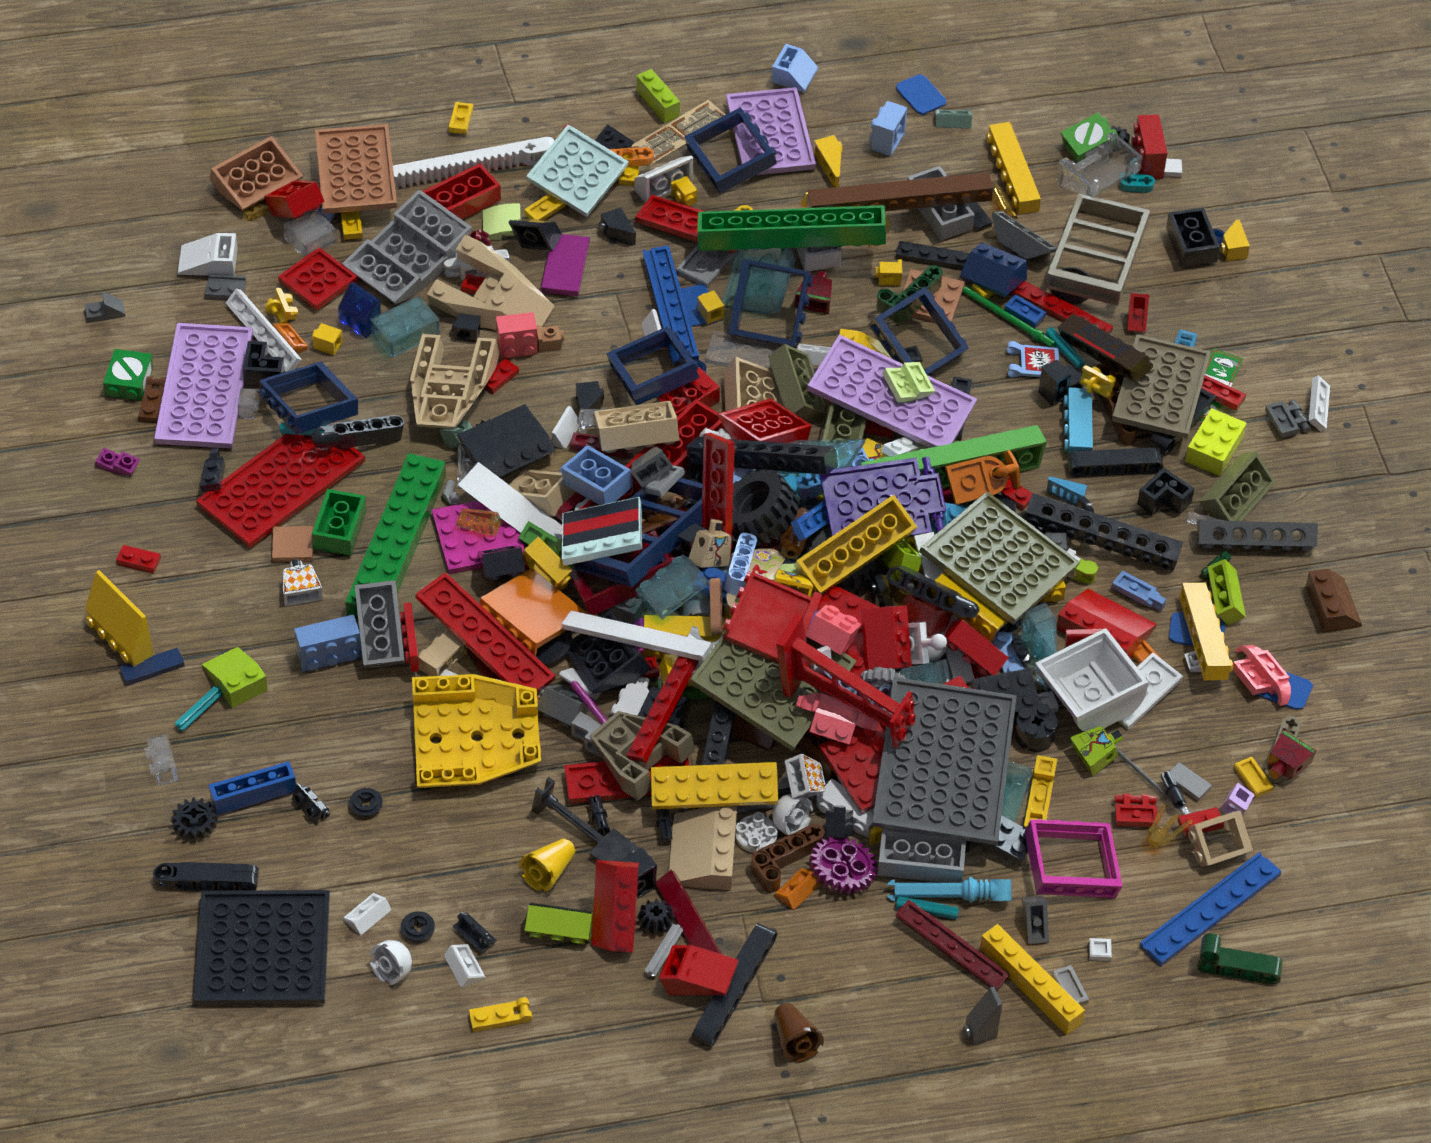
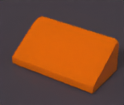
[273,323,308,354]
[774,868,820,909]

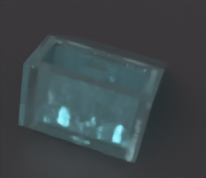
[1020,603,1057,661]

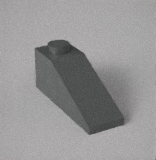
[963,987,1002,1045]

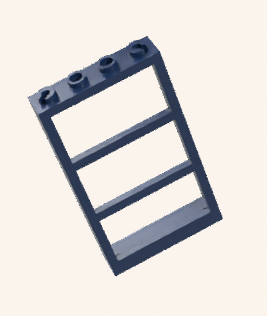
[572,478,703,587]

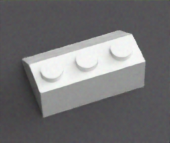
[635,156,693,203]

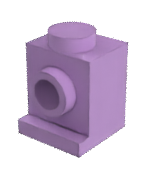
[1219,783,1255,814]

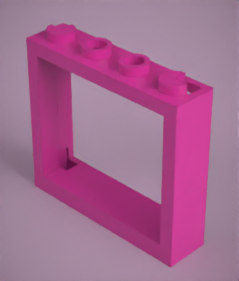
[1024,819,1123,898]

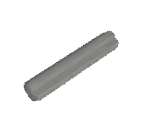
[645,924,683,978]

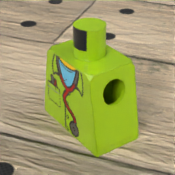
[1070,726,1124,776]

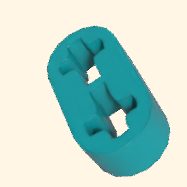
[1119,174,1155,193]

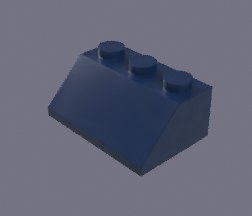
[960,242,1027,297]

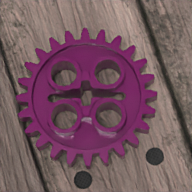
[809,836,878,895]

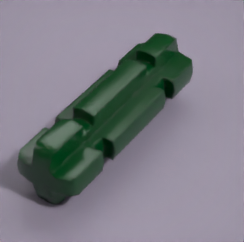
[1200,551,1231,580]

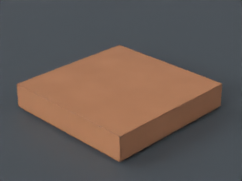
[272,526,313,562]

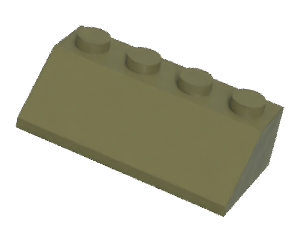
[768,344,827,422]
[818,401,867,463]
[1199,451,1276,521]

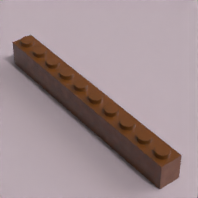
[807,172,993,211]

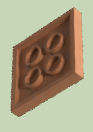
[903,269,965,322]

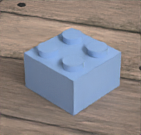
[870,101,907,156]

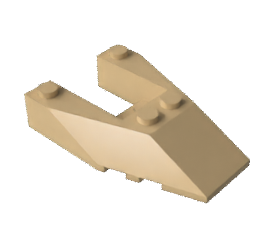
[427,234,555,331]
[410,334,499,429]

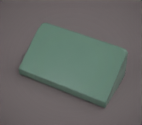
[935,109,972,128]

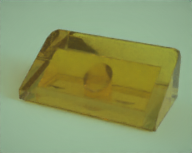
[993,183,1018,219]

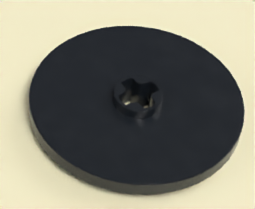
[536,630,573,666]

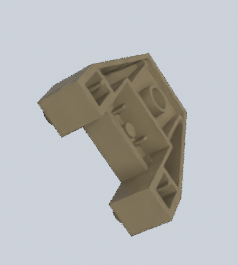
[590,711,695,800]

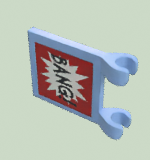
[1007,341,1059,378]

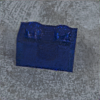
[338,282,382,338]

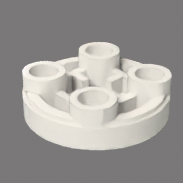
[735,812,777,853]

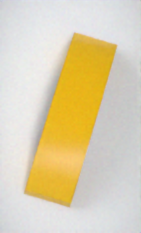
[1024,755,1057,828]

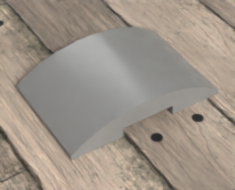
[342,190,472,304]

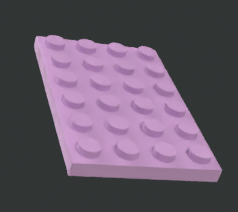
[726,87,816,175]

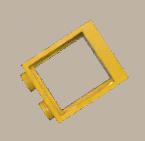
[523,537,572,591]

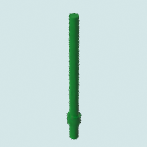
[962,287,1055,348]

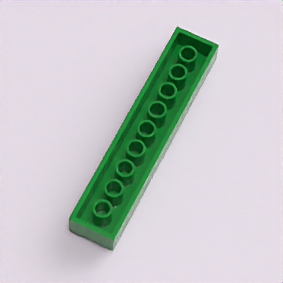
[698,205,886,252]
[345,453,446,619]

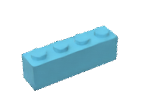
[1063,388,1093,454]

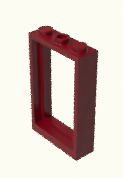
[570,530,678,615]

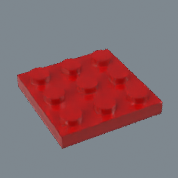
[278,247,358,311]

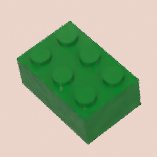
[312,489,367,556]

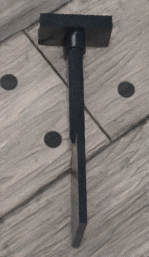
[531,777,652,861]

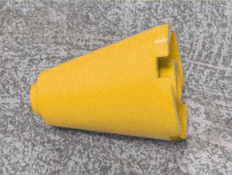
[519,839,575,892]

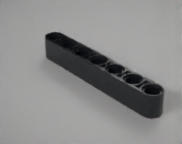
[692,923,778,1047]

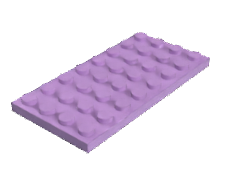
[154,323,253,448]
[807,334,977,448]

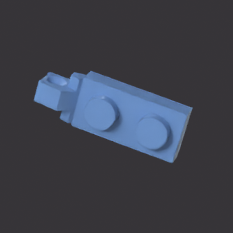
[1112,571,1166,611]

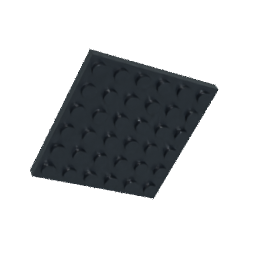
[194,890,330,1005]

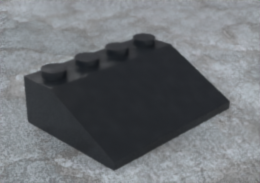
[457,404,556,479]
[568,610,652,694]

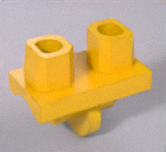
[265,288,298,324]
[1079,366,1116,398]

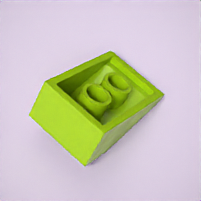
[202,647,268,708]

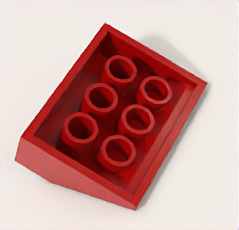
[718,398,812,445]
[1057,588,1157,659]

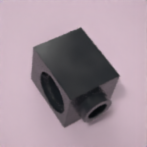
[452,313,481,342]

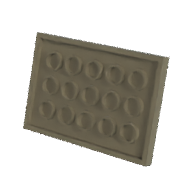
[1112,334,1211,439]

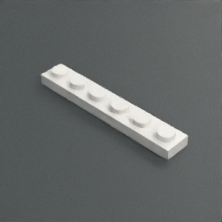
[226,289,302,372]

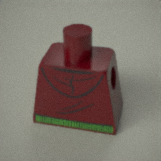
[794,271,832,314]
[1267,730,1317,779]

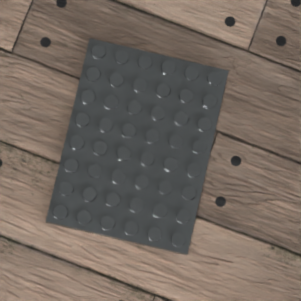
[872,677,1017,845]

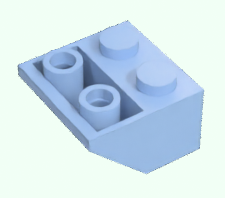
[772,44,818,92]

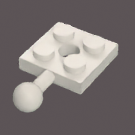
[908,622,947,664]

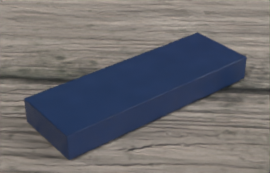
[120,648,185,686]

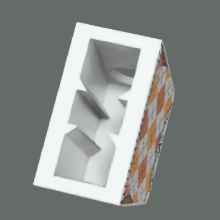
[283,559,323,606]
[785,754,827,798]

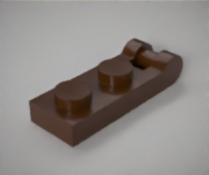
[138,376,166,423]

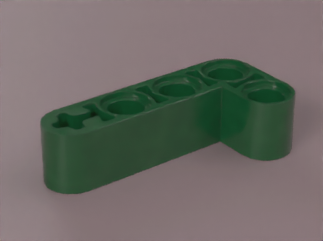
[876,265,943,323]
[1197,933,1283,984]

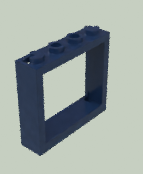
[684,107,777,194]
[728,259,813,346]
[868,287,969,376]
[606,326,699,405]
[258,361,358,434]

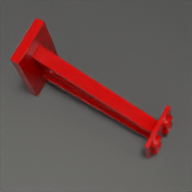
[776,614,916,748]

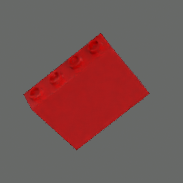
[722,565,822,663]

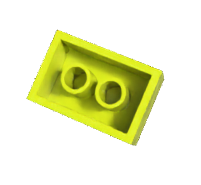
[1185,408,1247,476]

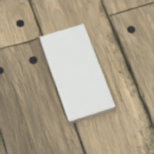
[1117,653,1183,730]

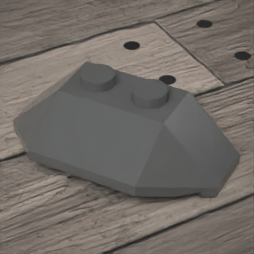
[992,211,1057,260]

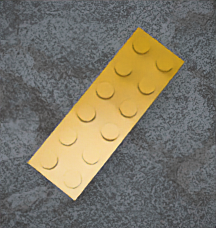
[651,762,778,809]

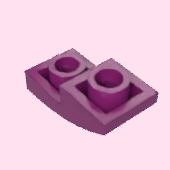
[94,447,140,475]

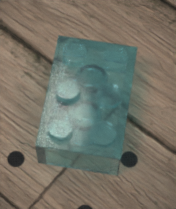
[371,296,440,358]

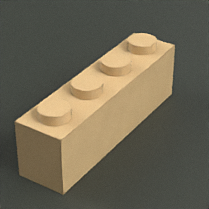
[418,628,470,676]

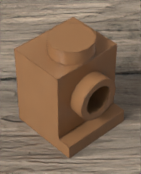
[536,325,565,352]

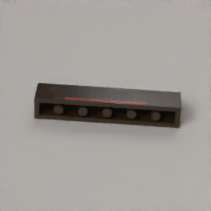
[1057,314,1152,383]

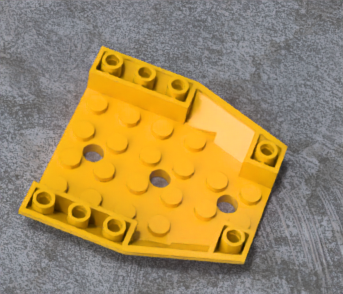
[412,674,541,788]

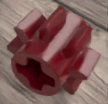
[469,229,491,247]

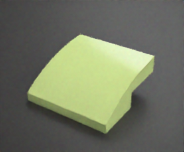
[483,203,520,240]
[882,362,935,402]

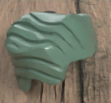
[439,420,472,448]

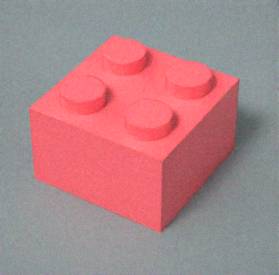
[496,312,538,359]
[806,605,862,655]

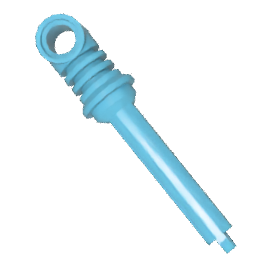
[887,877,1012,903]

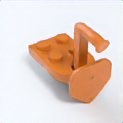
[945,450,1020,505]

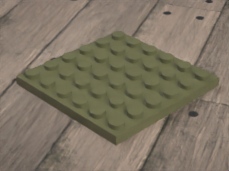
[919,491,1080,624]
[689,633,856,751]

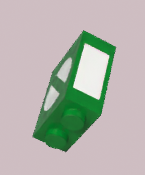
[103,349,154,400]

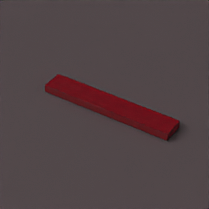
[656,869,723,955]
[896,899,1010,991]

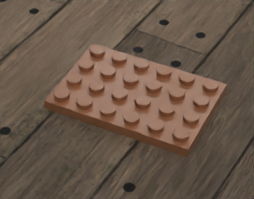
[315,124,397,214]

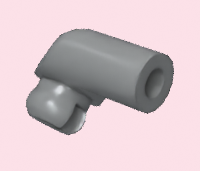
[442,480,460,505]

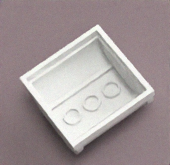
[1035,628,1149,732]

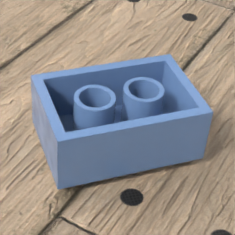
[561,445,633,505]
[294,615,362,672]

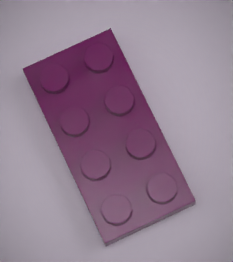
[541,234,590,296]

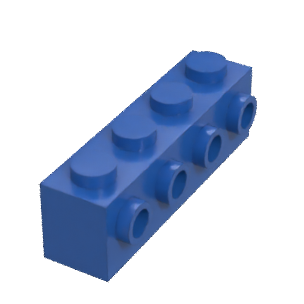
[209,761,296,815]

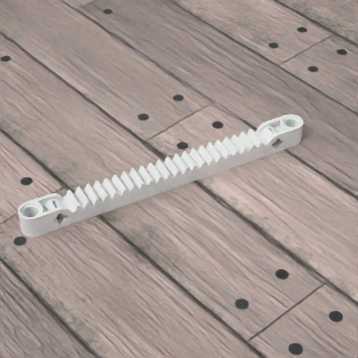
[393,137,554,190]

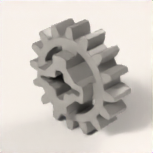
[861,667,906,689]

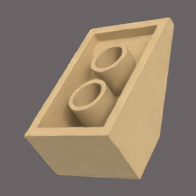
[509,469,576,516]

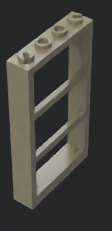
[1045,193,1150,306]

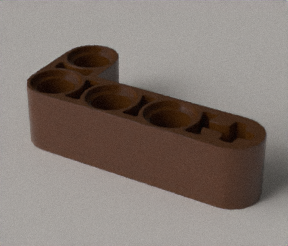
[751,824,824,893]

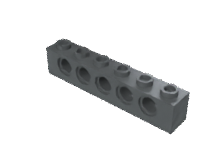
[1196,520,1318,550]

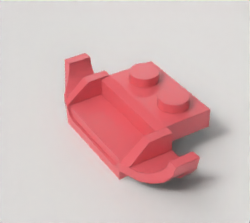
[1233,645,1291,706]
[796,693,878,745]

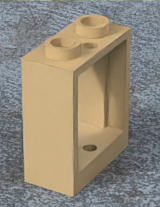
[1188,811,1253,867]

